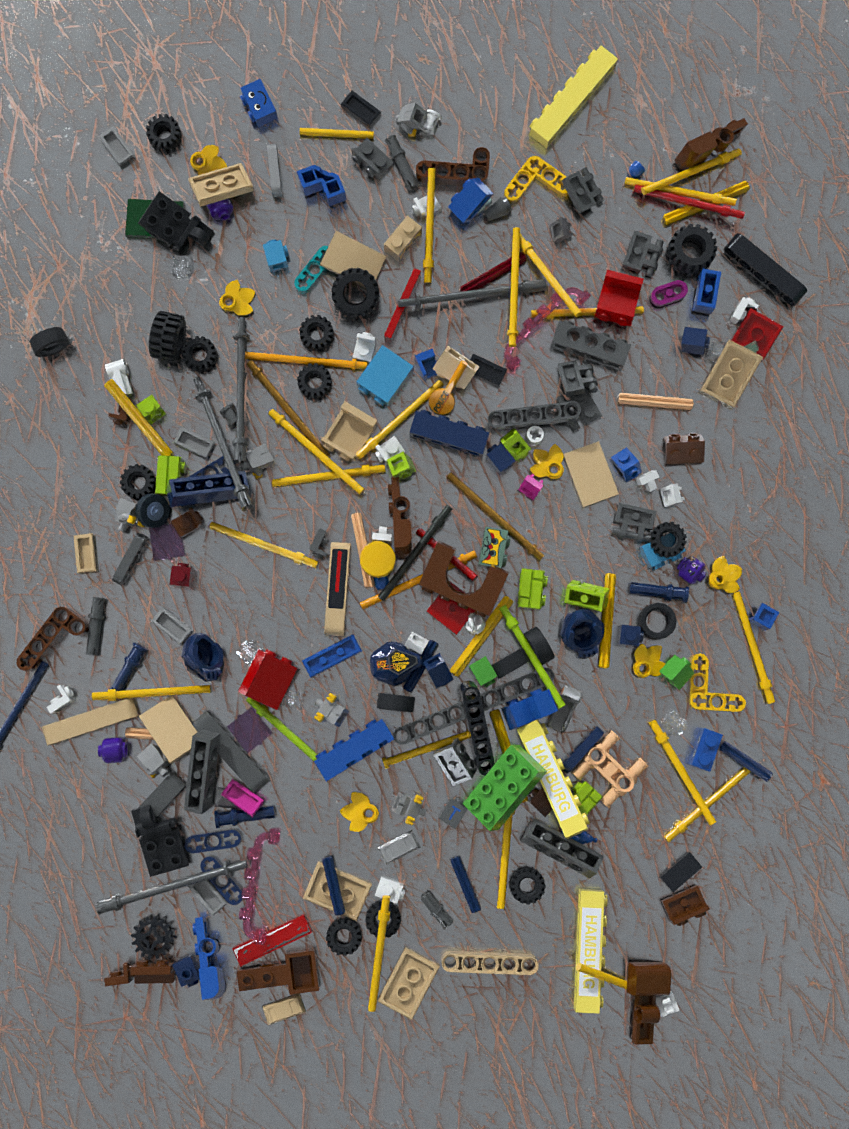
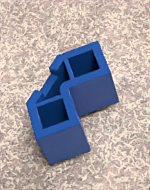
[297,165,346,207]
[501,688,558,730]

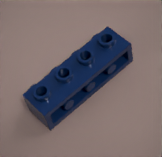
[409,410,489,457]
[167,471,249,507]

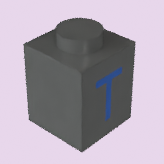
[438,797,468,829]

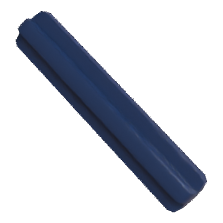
[403,640,439,693]
[720,741,773,782]
[322,856,345,916]
[451,856,481,913]

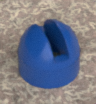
[629,161,645,178]

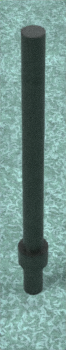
[378,505,453,601]

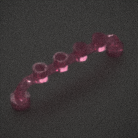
[504,287,591,371]
[239,828,280,945]

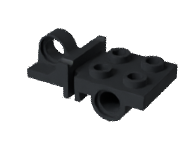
[138,191,214,251]
[131,805,189,877]

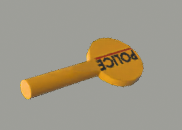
[429,360,468,414]

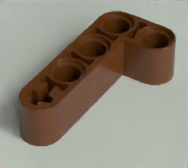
[416,147,490,187]
[16,607,89,671]

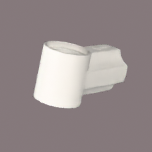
[105,359,133,398]

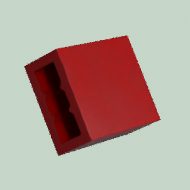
[238,649,298,710]

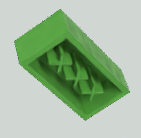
[463,745,547,831]

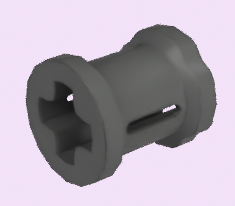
[220,403,237,429]

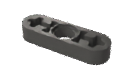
[112,532,148,586]

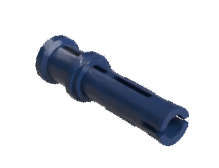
[629,582,689,603]
[110,642,149,700]
[214,806,275,828]

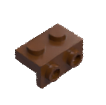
[664,433,705,464]
[661,885,710,926]
[130,960,175,984]

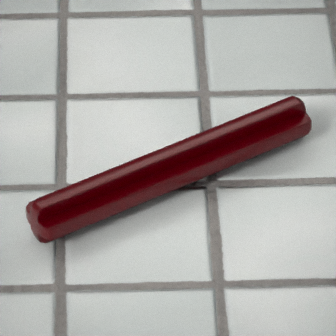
[460,252,527,292]

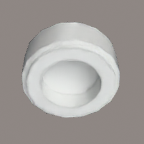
[466,613,486,635]

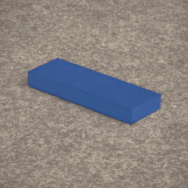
[302,634,362,678]

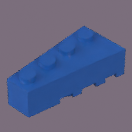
[314,719,394,782]

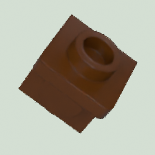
[108,398,135,426]
[171,507,202,539]
[528,787,553,817]
[104,961,135,987]

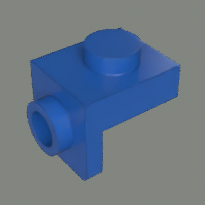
[611,447,642,482]

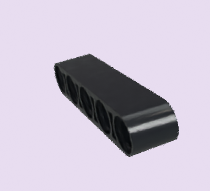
[724,233,807,306]
[460,681,495,776]

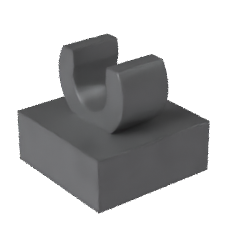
[550,218,573,243]

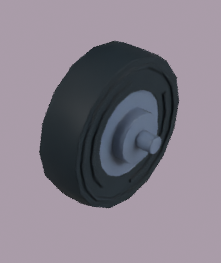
[136,494,170,528]

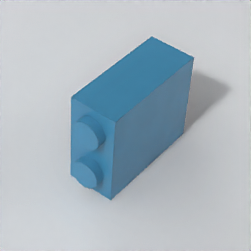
[356,345,414,407]

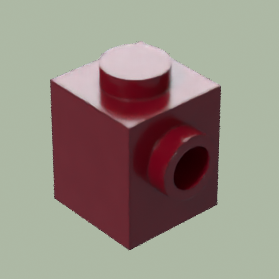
[169,563,195,589]

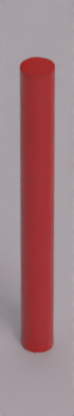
[416,528,478,581]

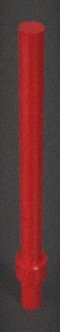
[634,185,745,219]

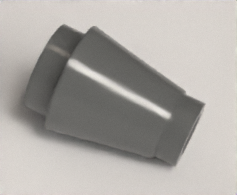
[483,197,513,221]

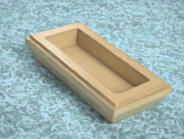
[74,533,97,573]
[262,994,306,1025]

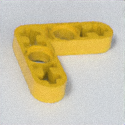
[504,156,568,204]
[688,653,746,712]

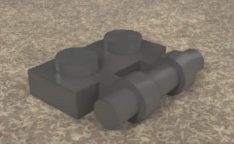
[561,167,604,214]
[622,230,664,277]
[558,360,598,397]
[556,387,602,432]
[612,503,656,543]

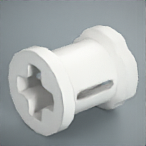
[421,109,442,135]
[526,426,544,446]

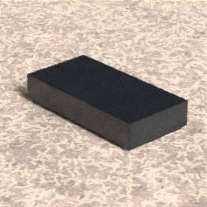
[341,90,381,128]
[470,354,507,387]
[659,851,702,892]

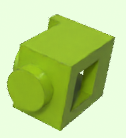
[136,395,167,425]
[500,428,531,461]
[387,451,416,479]

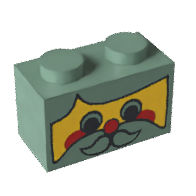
[478,527,511,568]

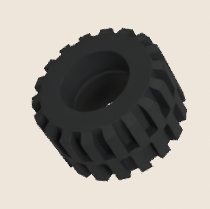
[666,224,718,277]
[331,268,379,317]
[149,311,186,362]

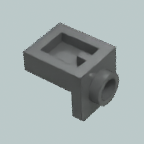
[309,528,329,560]

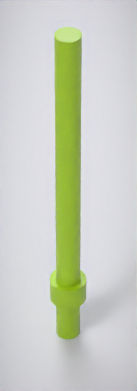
[499,605,566,709]
[246,697,318,761]

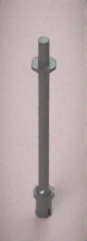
[397,279,546,310]
[232,317,250,463]
[193,377,254,511]
[96,860,248,915]

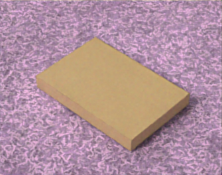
[188,163,254,207]
[320,231,387,289]
[701,339,763,407]
[563,441,619,508]
[139,695,197,764]
[303,861,372,921]
[377,947,440,1020]

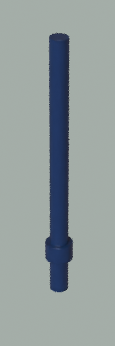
[0,660,49,748]

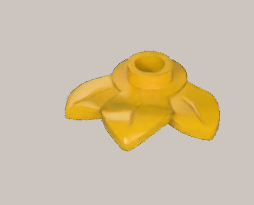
[190,145,227,175]
[219,280,255,316]
[530,444,564,480]
[708,556,742,593]
[633,644,665,678]
[340,792,379,832]

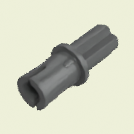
[421,892,453,930]

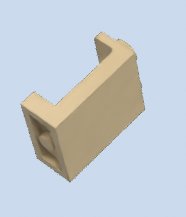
[321,401,378,462]

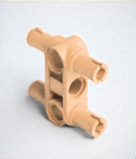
[571,730,649,809]

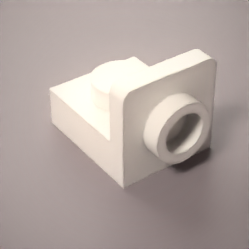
[412,196,442,221]
[729,297,760,324]
[352,332,376,363]
[375,436,405,465]
[47,684,75,714]
[375,876,406,905]

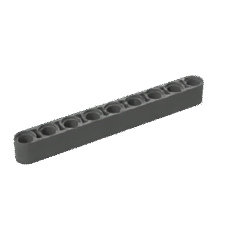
[393,668,555,745]

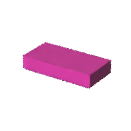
[221,779,264,818]

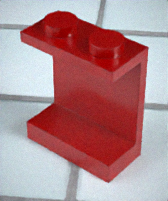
[594,270,644,326]

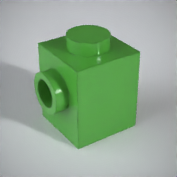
[659,655,695,690]
[469,656,497,687]

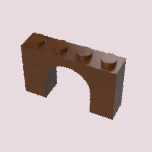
[419,541,510,617]

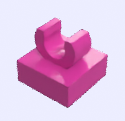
[518,474,544,500]

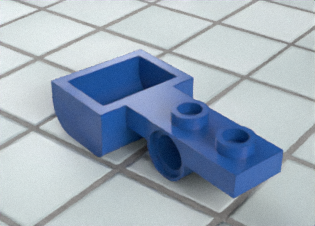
[192,917,225,1000]

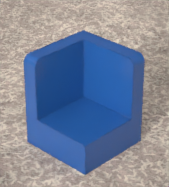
[415,349,437,381]
[749,603,780,631]

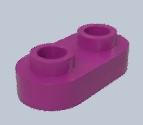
[650,280,688,307]

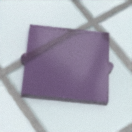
[149,524,185,561]
[227,707,273,753]

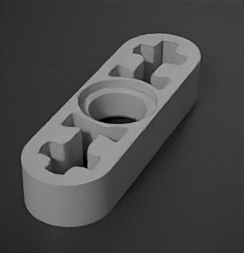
[267,144,282,198]

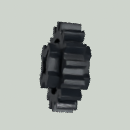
[131,915,175,960]

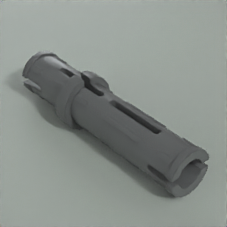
[385,135,419,191]
[85,597,105,656]

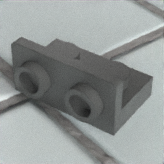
[351,138,394,181]
[433,738,477,786]

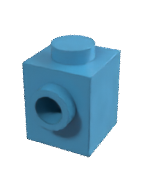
[263,239,289,272]

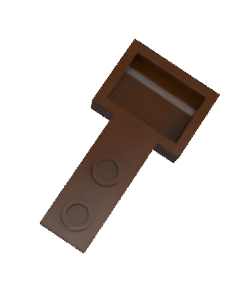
[674,118,748,171]
[388,477,412,559]
[237,948,320,995]
[627,962,671,1045]

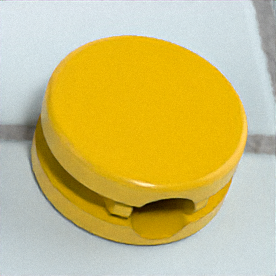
[360,541,396,578]

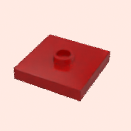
[731,308,784,360]
[426,581,476,635]

